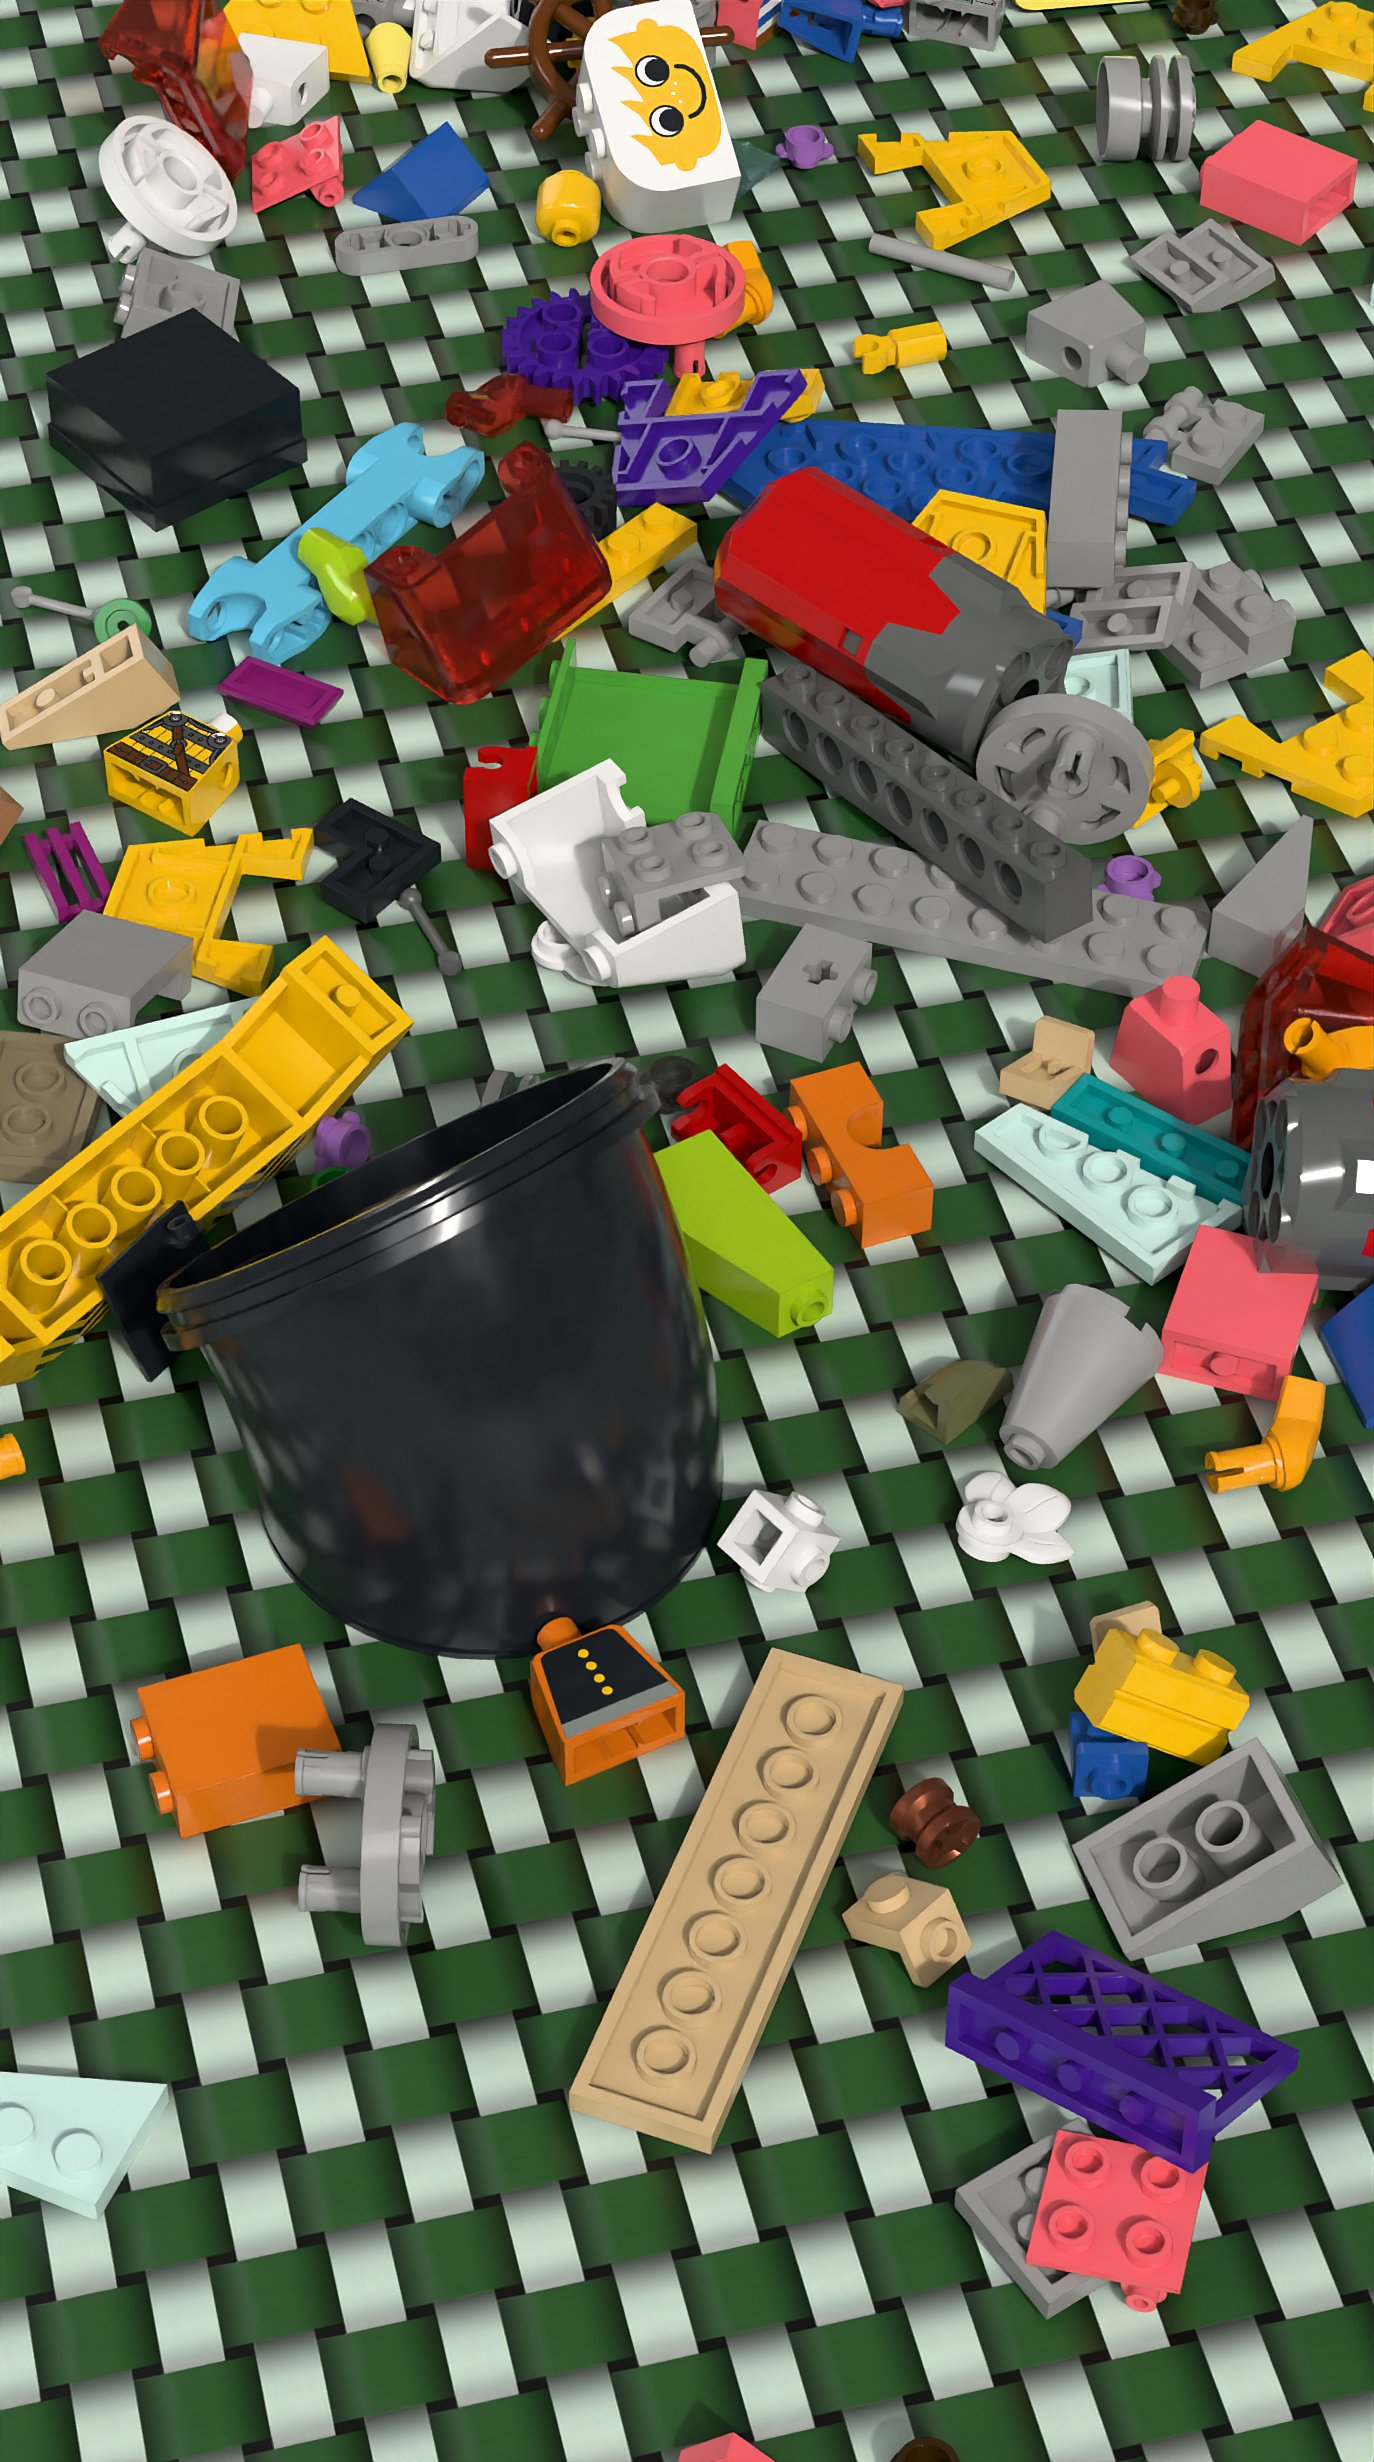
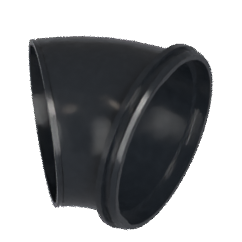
[155,1057,724,1660]

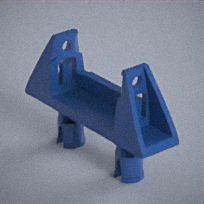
[778,0,903,63]

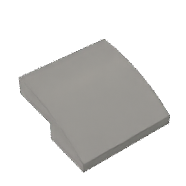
[1129,218,1276,313]
[1070,561,1201,655]

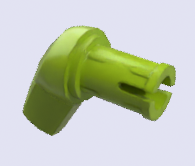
[297,527,416,635]

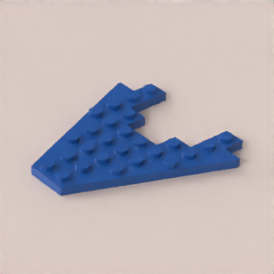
[720,419,1197,648]

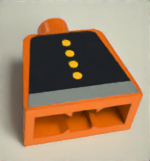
[530,1617,685,1787]

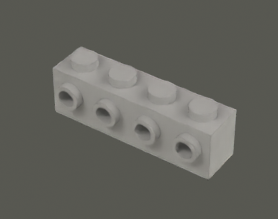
[1047,409,1133,589]

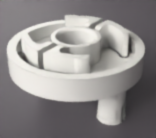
[99,115,238,264]

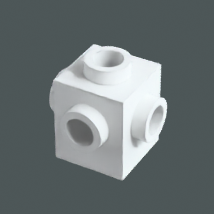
[717,1489,841,1593]

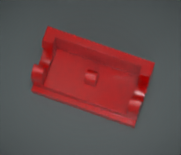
[463,746,539,871]
[671,1063,802,1195]

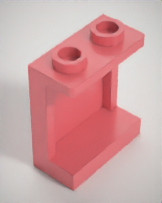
[1157,1224,1319,1402]

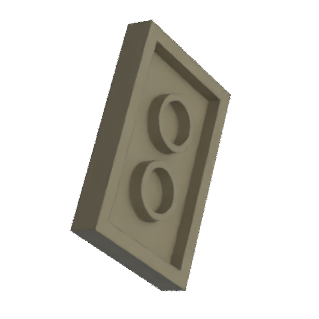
[0,1030,104,1184]

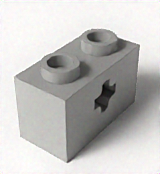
[755,923,878,1063]

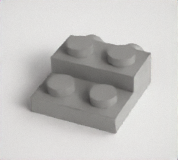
[113,247,240,338]
[1157,561,1296,690]

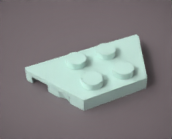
[63,995,261,1118]

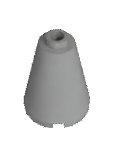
[999,1284,1164,1470]

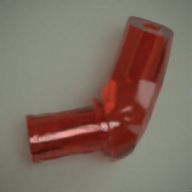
[445,373,574,438]

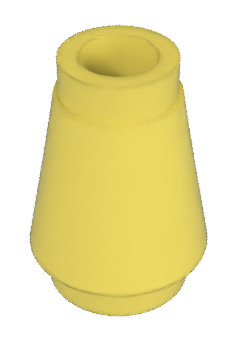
[365,22,412,93]

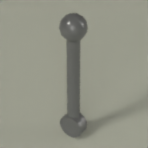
[399,888,462,976]

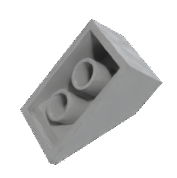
[1072,1736,1344,1961]

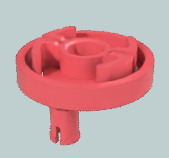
[590,234,745,379]

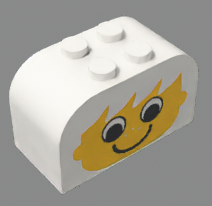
[572,0,741,233]

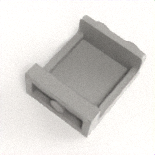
[17,910,194,1040]

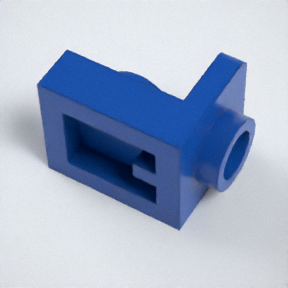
[1069,1712,1149,1800]

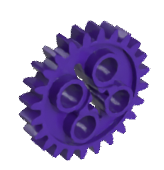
[501,288,669,405]

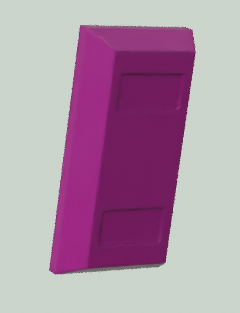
[218,656,344,730]

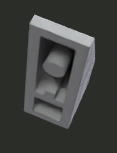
[1208,814,1314,982]

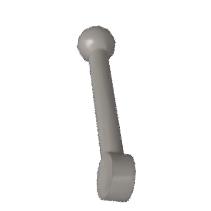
[544,419,622,443]
[11,586,101,623]

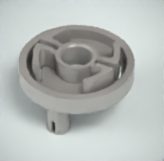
[976,693,1154,845]
[295,1723,436,1947]

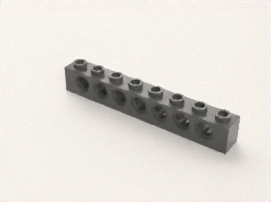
[760,663,1093,944]

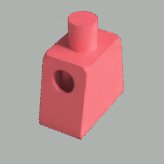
[1109,975,1232,1126]

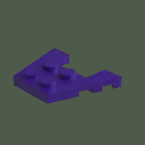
[612,369,808,507]

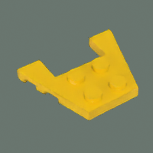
[1231,1,1374,113]
[857,131,1051,251]
[911,489,1047,616]
[1199,649,1374,818]
[103,828,314,998]

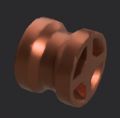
[889,1777,981,1870]

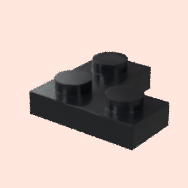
[313,797,442,924]

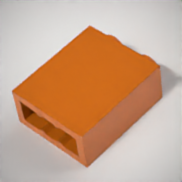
[130,1643,342,1839]

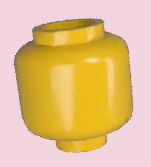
[535,170,602,247]

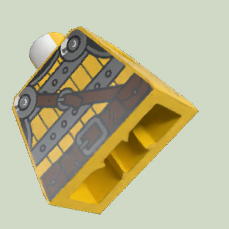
[104,710,243,837]

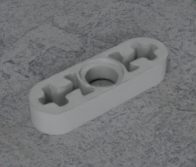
[335,215,479,276]

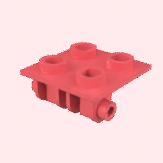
[252,115,344,213]
[1026,2130,1209,2312]

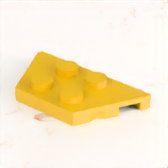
[200,0,373,85]

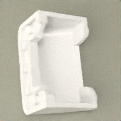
[488,758,746,988]

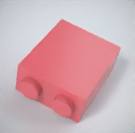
[1199,120,1358,246]

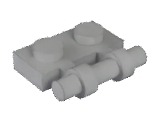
[1143,386,1265,486]
[629,559,749,668]

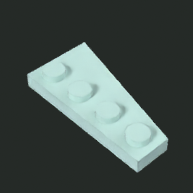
[974,1103,1243,1286]

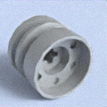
[1096,55,1196,162]

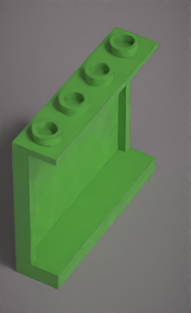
[529,638,768,840]

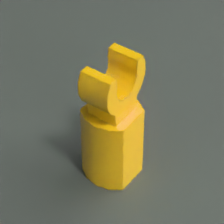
[853,321,947,374]

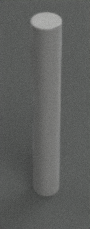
[869,233,1015,291]

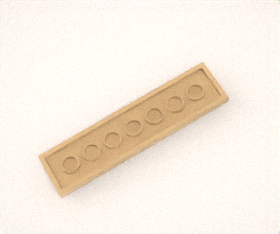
[569,1647,904,2155]

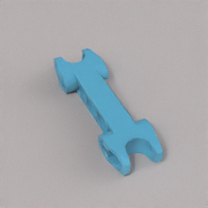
[188,422,485,666]

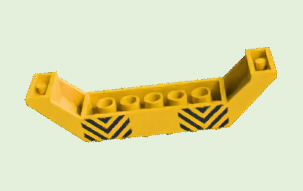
[0,935,415,1387]

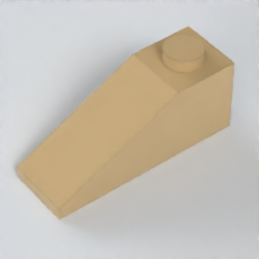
[0,623,181,750]

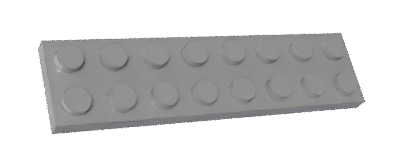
[730,820,1212,998]

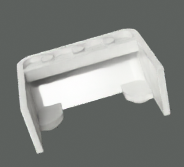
[409,0,551,93]

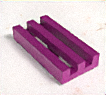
[23,821,112,923]

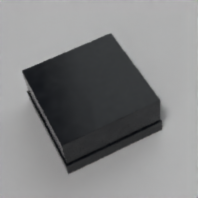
[45,307,308,532]

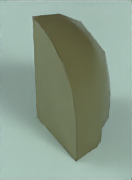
[896,1360,1014,1445]

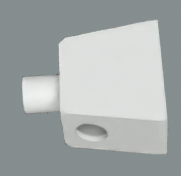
[227,32,330,128]

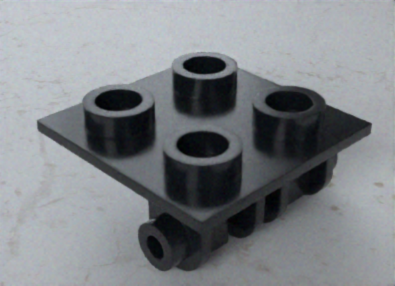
[95,1200,210,1382]

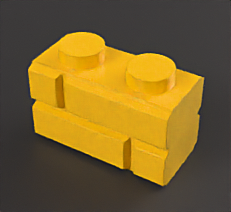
[1074,1628,1250,1767]

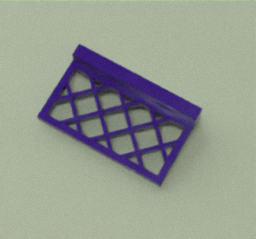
[945,1929,1299,2174]

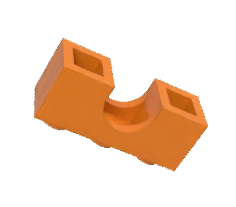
[783,1061,934,1249]

